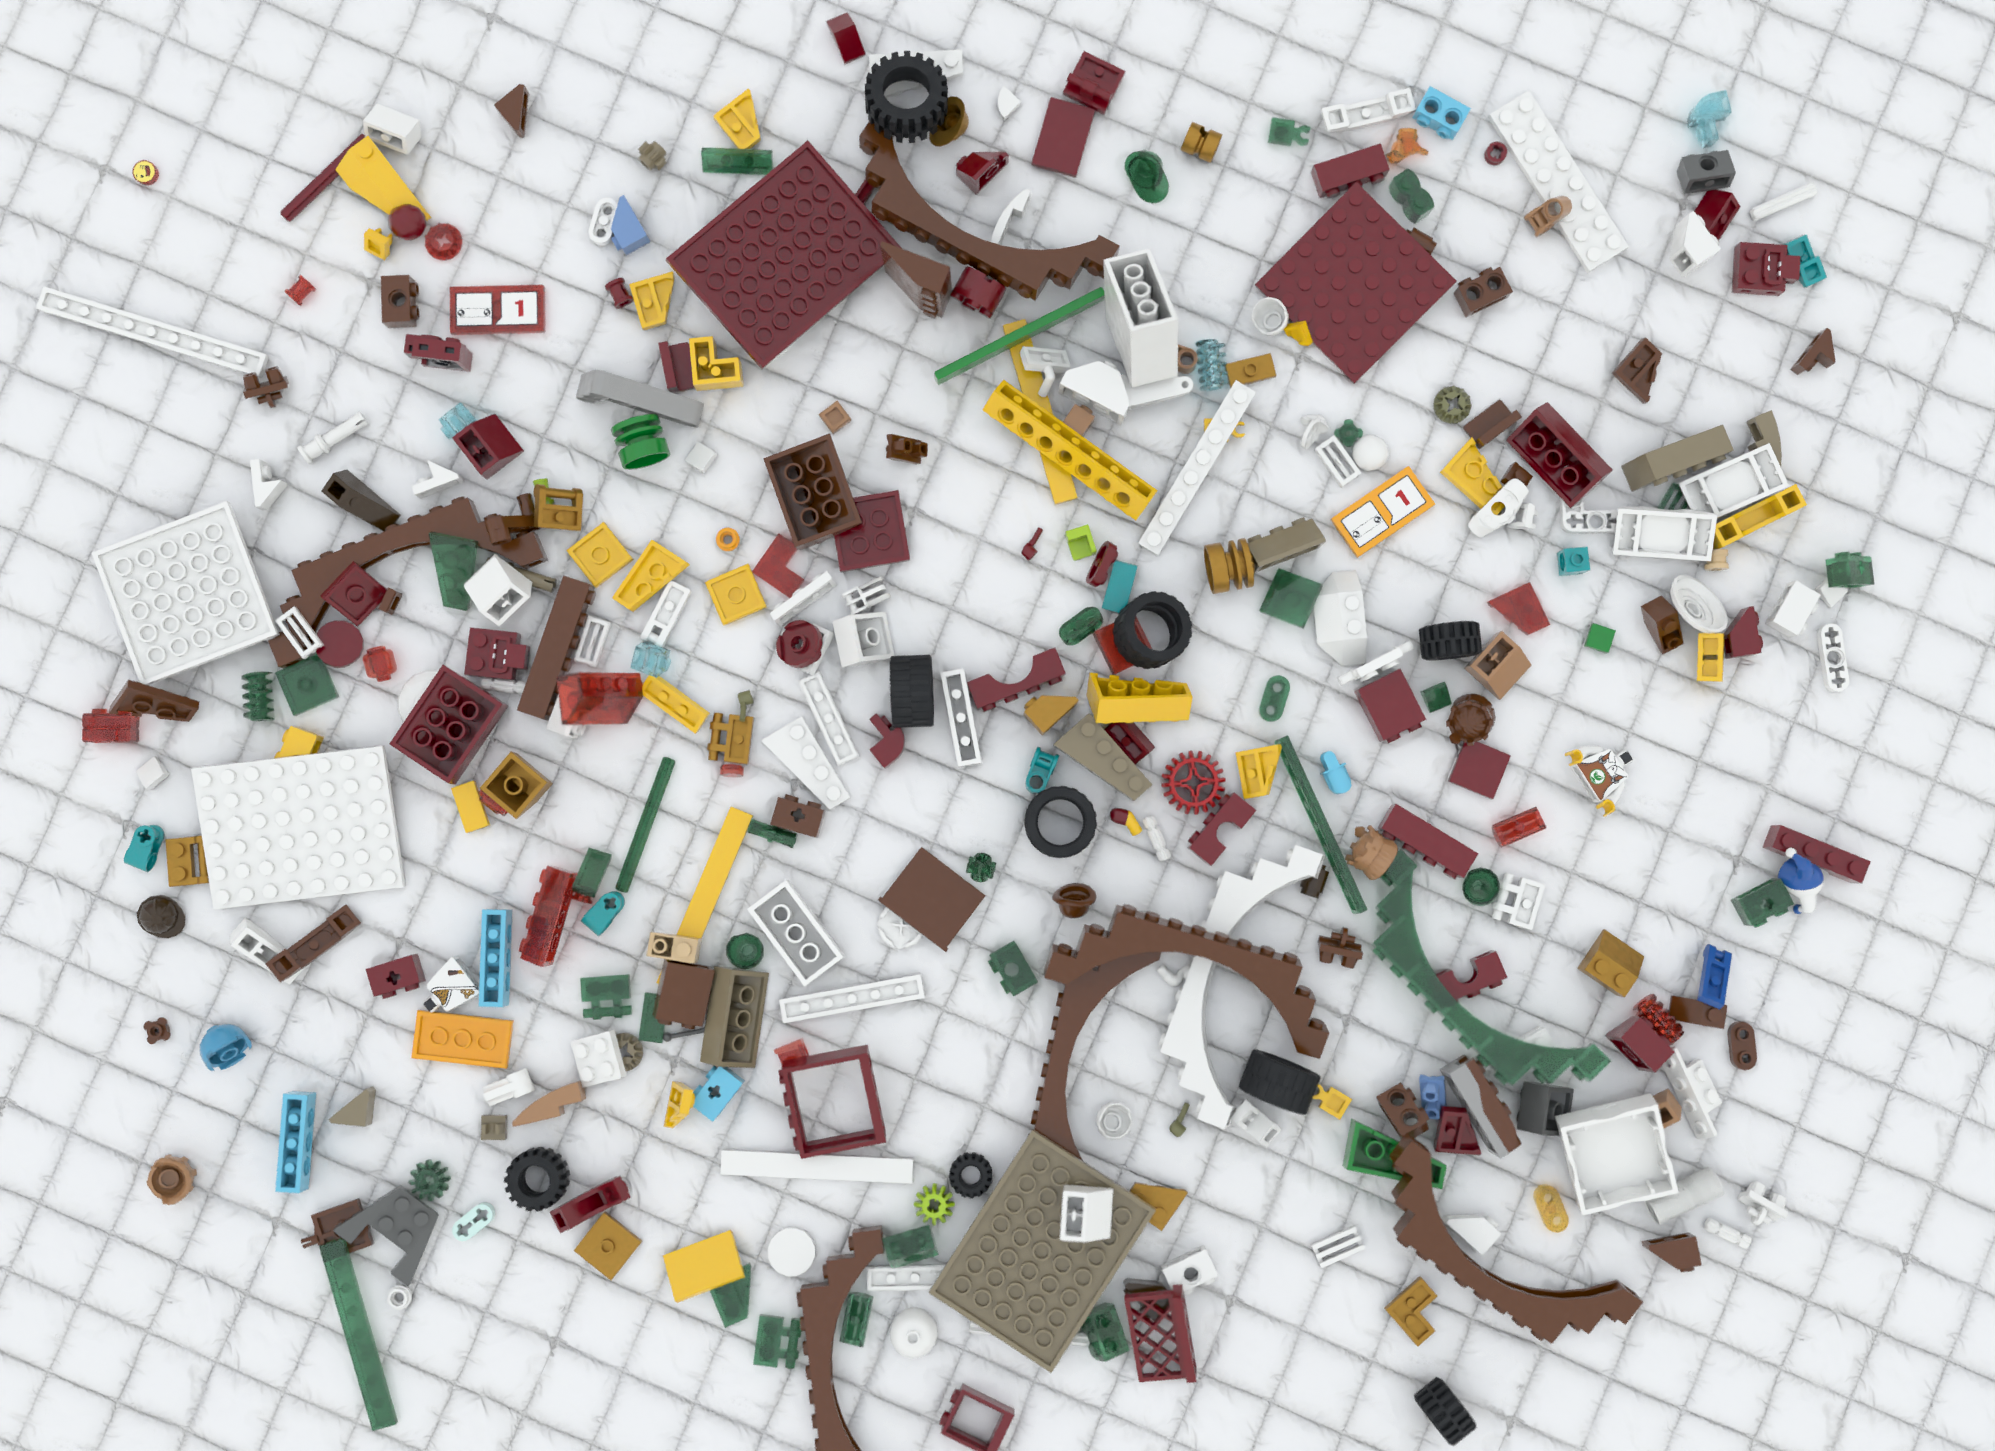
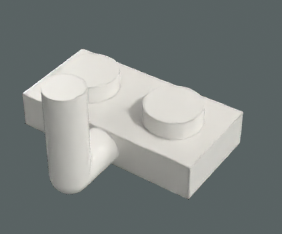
[1020,346,1071,397]

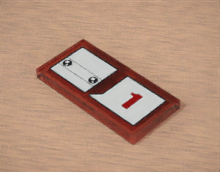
[450,285,545,335]

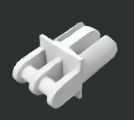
[841,576,891,615]

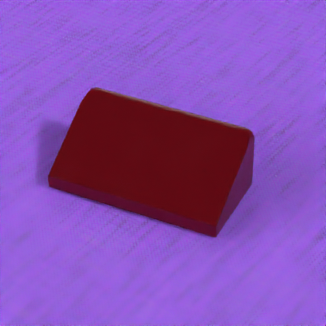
[1104,722,1155,765]

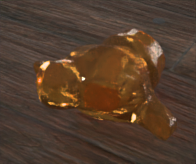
[1386,128,1428,164]

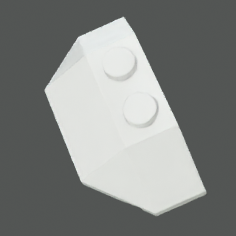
[1312,570,1367,666]

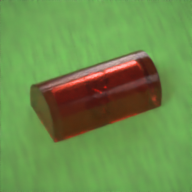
[1492,807,1547,848]

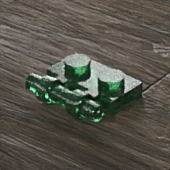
[580,974,632,1020]
[753,1314,802,1369]

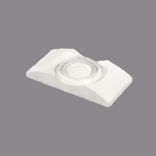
[1678,443,1789,518]
[1613,506,1717,561]

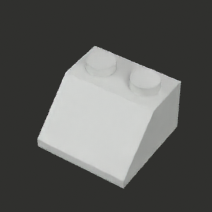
[832,612,895,668]

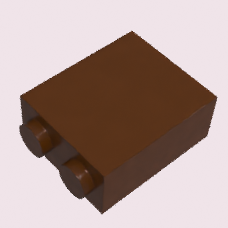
[652,959,715,1029]

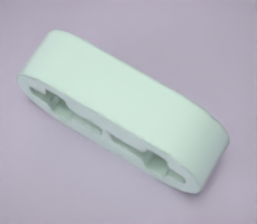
[452,1202,495,1241]

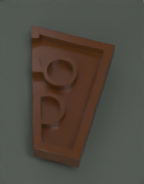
[109,679,200,722]

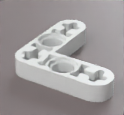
[1559,466,1618,534]

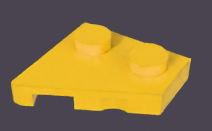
[713,89,761,154]
[629,271,675,331]
[1235,744,1282,799]

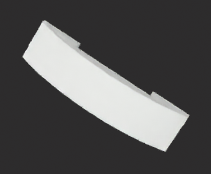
[1321,88,1416,132]
[990,189,1031,280]

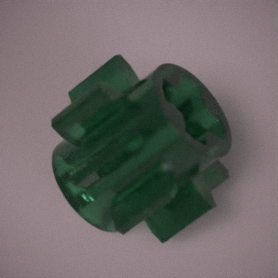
[966,853,996,882]

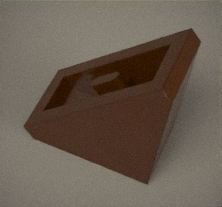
[494,84,529,138]

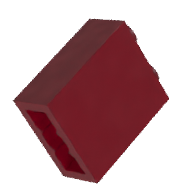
[1354,669,1426,743]

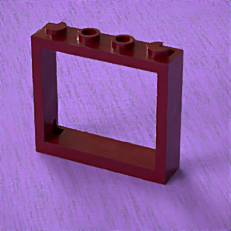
[778,1044,886,1159]

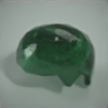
[1462,867,1500,907]
[726,933,764,969]

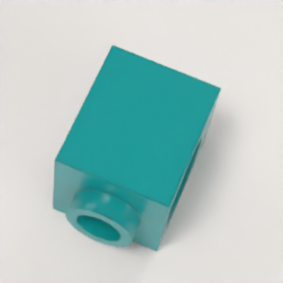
[1557,547,1590,576]

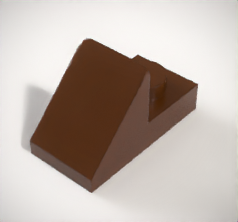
[1790,328,1835,375]

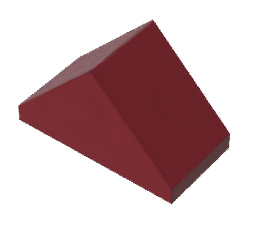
[826,12,866,64]

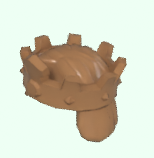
[1345,825,1398,880]
[147,1154,197,1205]

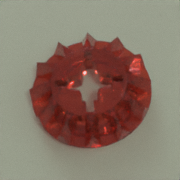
[425,223,463,260]

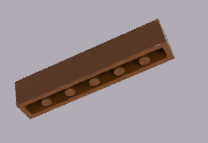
[517,575,596,721]

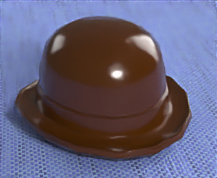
[1052,883,1097,919]

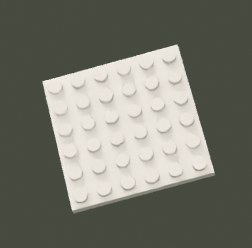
[92,501,280,685]

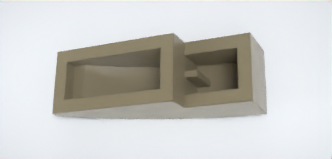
[1747,410,1782,467]

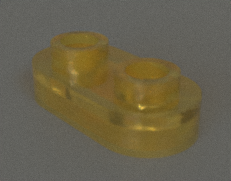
[1533,1184,1569,1233]

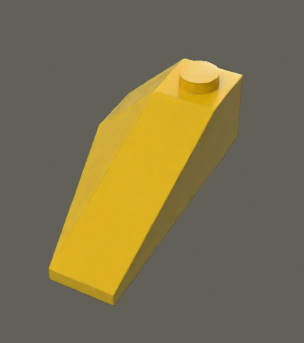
[335,136,431,222]

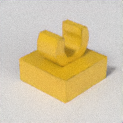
[364,228,393,260]

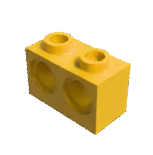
[1697,633,1724,682]

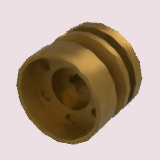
[1204,538,1255,594]

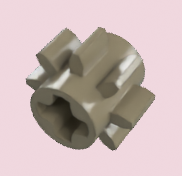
[638,141,667,171]

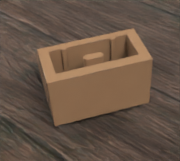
[1464,631,1531,700]

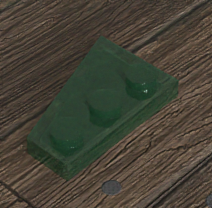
[429,531,478,611]

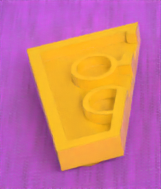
[1440,437,1505,515]
[612,540,690,612]

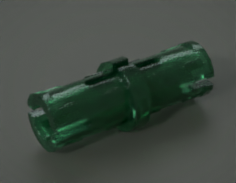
[748,819,798,848]

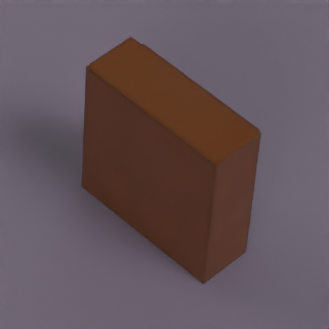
[378,587,402,615]

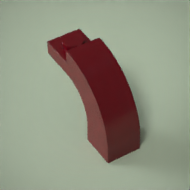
[550,1176,631,1233]

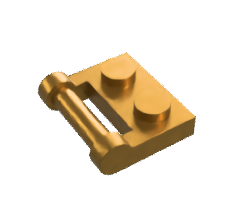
[533,484,583,531]
[165,836,209,887]

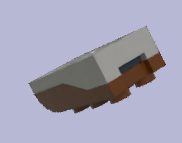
[1439,1055,1522,1159]

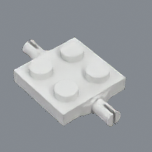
[1337,640,1414,686]

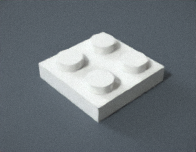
[570,1030,627,1088]

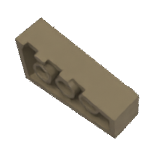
[1621,424,1734,492]
[1053,713,1152,801]

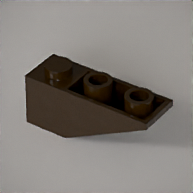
[321,470,401,532]

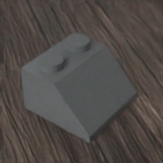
[1517,1081,1574,1136]

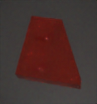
[1487,582,1550,635]

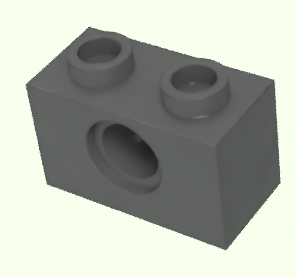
[1676,150,1736,194]

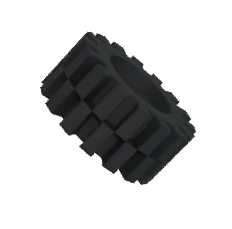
[949,1152,993,1198]

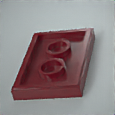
[1031,97,1095,178]

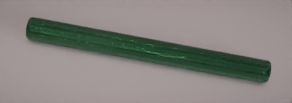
[615,757,675,893]

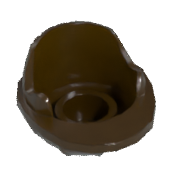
[137,895,186,938]

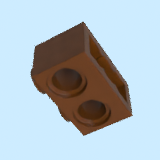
[1453,267,1513,318]
[1376,1082,1430,1139]

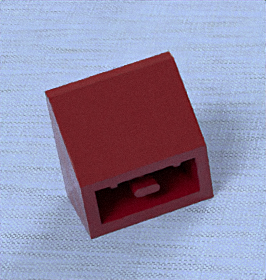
[452,414,524,480]

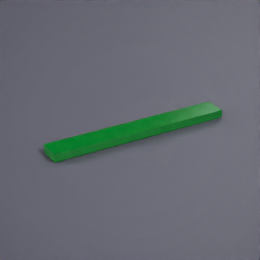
[934,287,1105,385]

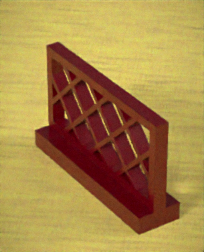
[1124,1284,1197,1383]

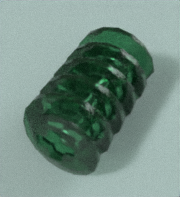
[241,672,275,721]

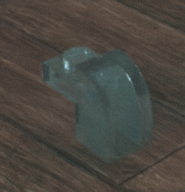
[1687,90,1732,148]

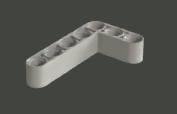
[576,370,704,427]

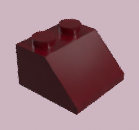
[1605,1016,1675,1073]

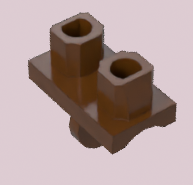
[243,366,289,408]
[886,434,928,464]
[1318,927,1363,969]

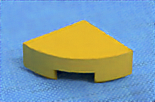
[1283,321,1313,346]

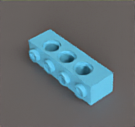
[479,909,513,1007]
[275,1091,316,1193]

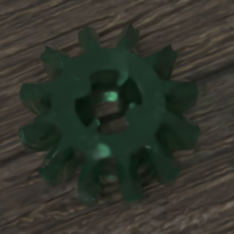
[408,1159,451,1201]

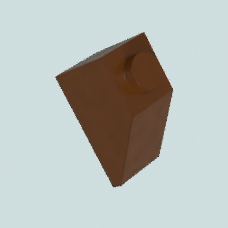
[1667,995,1728,1029]
[1641,1232,1702,1272]

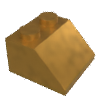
[1023,695,1079,736]
[480,752,553,819]
[1577,929,1644,997]

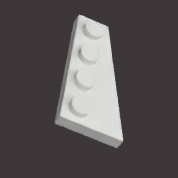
[869,49,963,97]
[761,716,851,810]

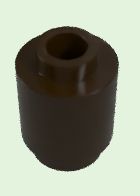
[1300,865,1329,899]

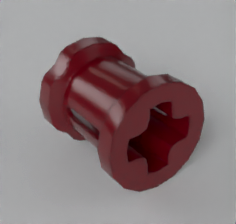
[605,278,634,309]

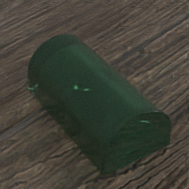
[839,1292,874,1347]

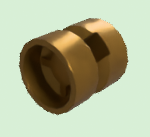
[1181,122,1223,163]

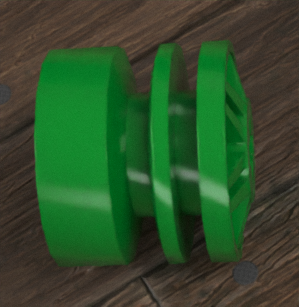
[611,414,671,470]

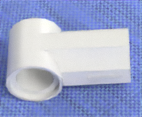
[482,1068,535,1106]

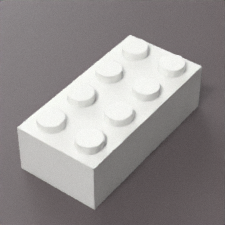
[747,880,845,987]

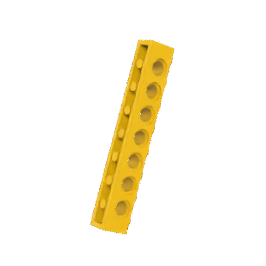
[982,380,1158,521]

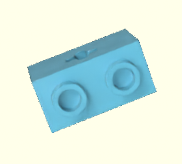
[693,1066,745,1122]

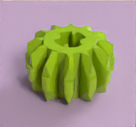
[914,1183,955,1225]

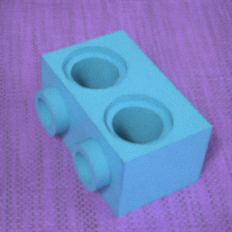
[1412,86,1471,140]

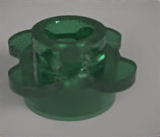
[1334,419,1363,447]

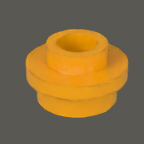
[716,528,740,551]

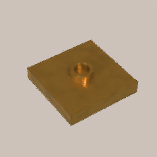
[574,1211,642,1280]

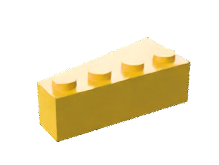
[1086,672,1193,724]

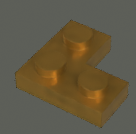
[1384,1276,1438,1347]

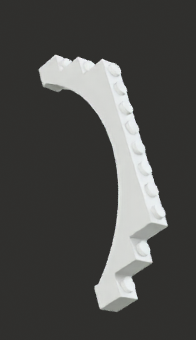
[1159,845,1325,1130]

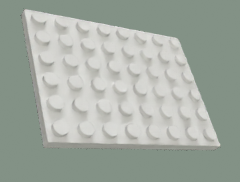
[191,745,406,910]

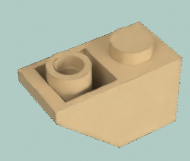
[646,932,702,964]

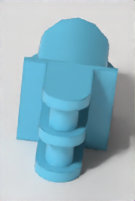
[1320,751,1351,794]

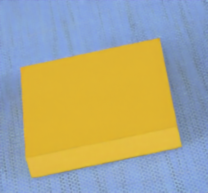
[566,522,634,588]
[705,564,767,626]

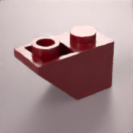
[1724,606,1763,659]

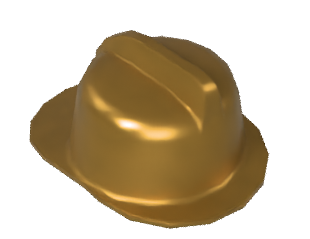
[929,96,969,147]

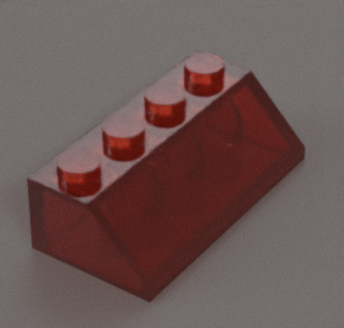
[556,672,643,725]
[519,865,579,967]

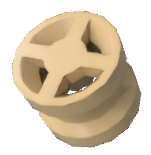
[1704,549,1729,571]

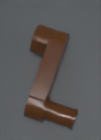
[485,493,541,546]

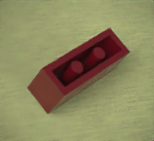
[1311,143,1390,199]

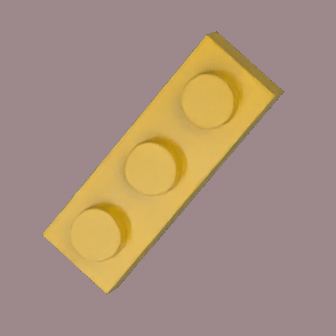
[638,671,710,734]

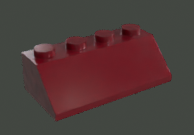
[1506,402,1613,508]

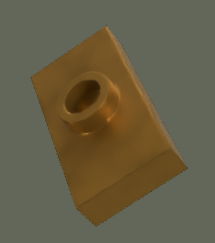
[1224,353,1277,388]

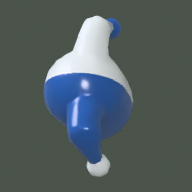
[1778,848,1824,914]

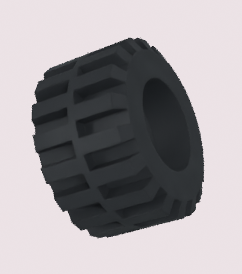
[1419,621,1482,661]
[504,1147,570,1212]
[1414,1377,1477,1446]

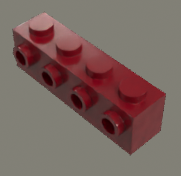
[1377,804,1479,880]

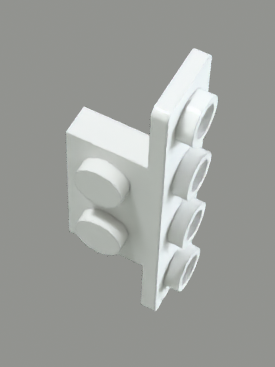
[1662,1047,1722,1139]

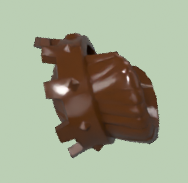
[1446,694,1496,746]

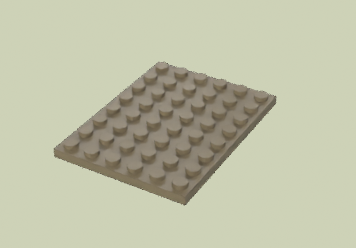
[929,1129,1156,1373]

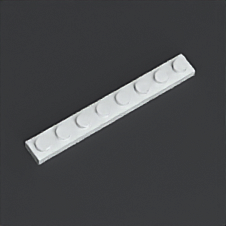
[1138,380,1256,556]

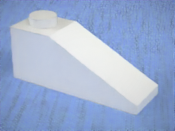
[229,918,305,985]

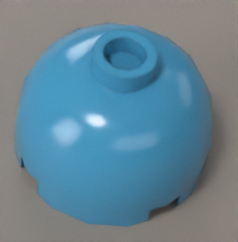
[200,1024,252,1071]

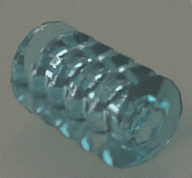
[1195,339,1229,391]

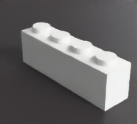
[941,668,982,768]

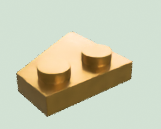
[1129,1182,1188,1231]

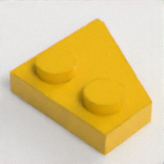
[663,1081,695,1128]

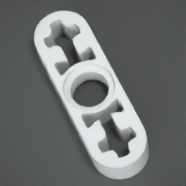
[1817,623,1849,692]

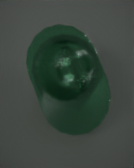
[1125,149,1169,203]

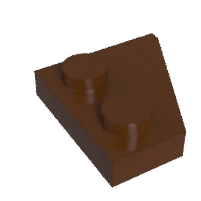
[1612,337,1662,404]

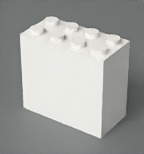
[1103,248,1178,387]

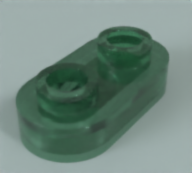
[1059,607,1103,646]
[1258,675,1290,722]

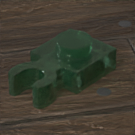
[1267,117,1311,146]

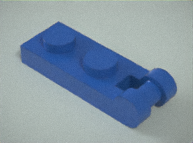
[1697,944,1732,1009]

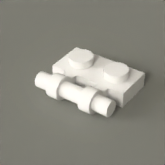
[1492,873,1545,930]

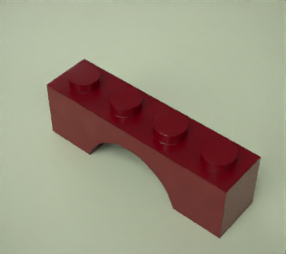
[967,647,1066,712]
[1762,825,1871,883]

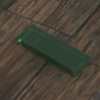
[701,147,773,175]

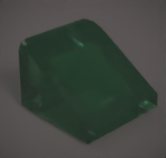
[1420,681,1452,713]

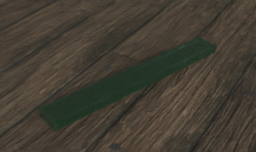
[1274,735,1368,914]
[319,1238,398,1431]

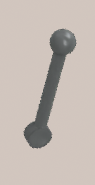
[663,1026,705,1042]

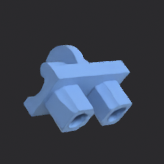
[1419,1075,1447,1119]

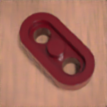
[1086,541,1118,587]

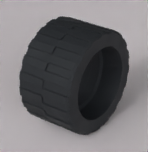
[1113,591,1192,669]
[890,655,934,728]
[1024,786,1097,858]
[1239,1049,1321,1115]

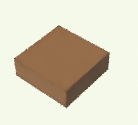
[818,401,852,434]

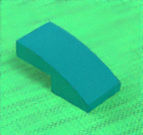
[1782,234,1827,288]
[1102,560,1138,613]

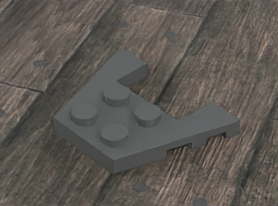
[333,1185,439,1286]

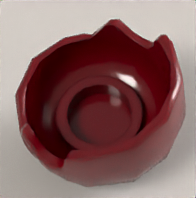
[388,204,427,240]

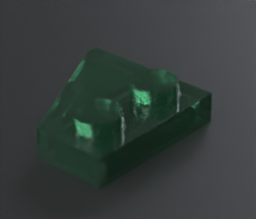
[710,1263,751,1328]

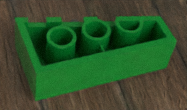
[1342,1118,1447,1189]

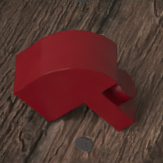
[869,713,905,769]

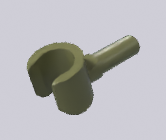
[738,690,754,722]
[1169,1102,1190,1137]

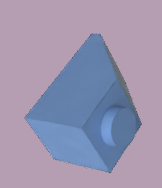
[611,195,650,255]

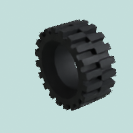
[865,51,948,143]

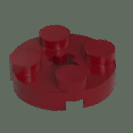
[776,620,823,668]

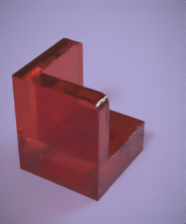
[774,1038,810,1064]

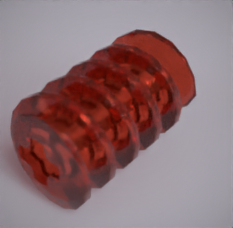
[1633,994,1684,1044]

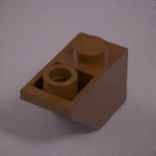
[1641,595,1684,654]

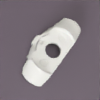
[1468,479,1529,538]

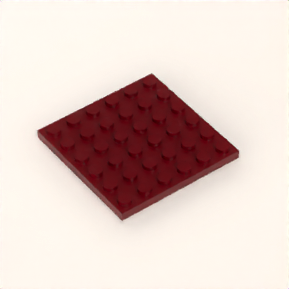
[1255,182,1457,384]

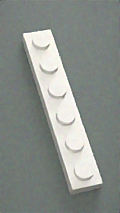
[779,974,925,1023]

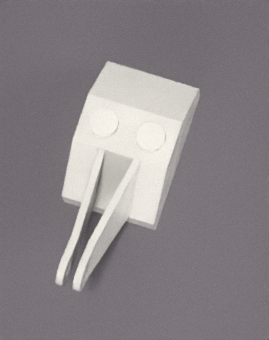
[1059,361,1193,425]

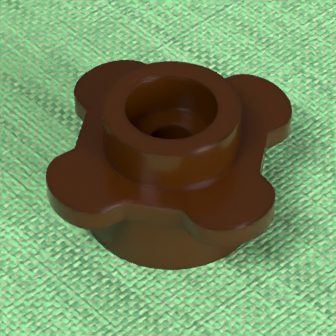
[143,1017,171,1044]

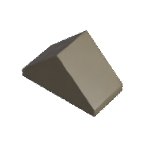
[328,1086,376,1127]

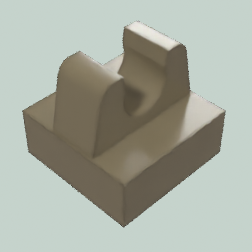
[481,1115,507,1140]

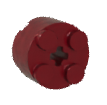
[950,266,1006,319]

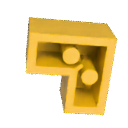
[689,336,744,391]

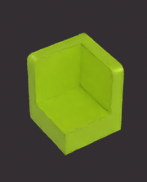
[1065,524,1097,561]

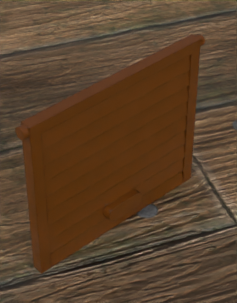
[878,847,986,952]

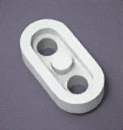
[588,198,618,246]

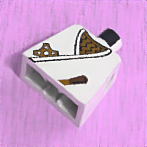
[423,956,479,1013]

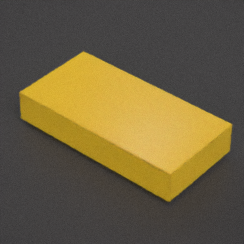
[451,780,490,833]

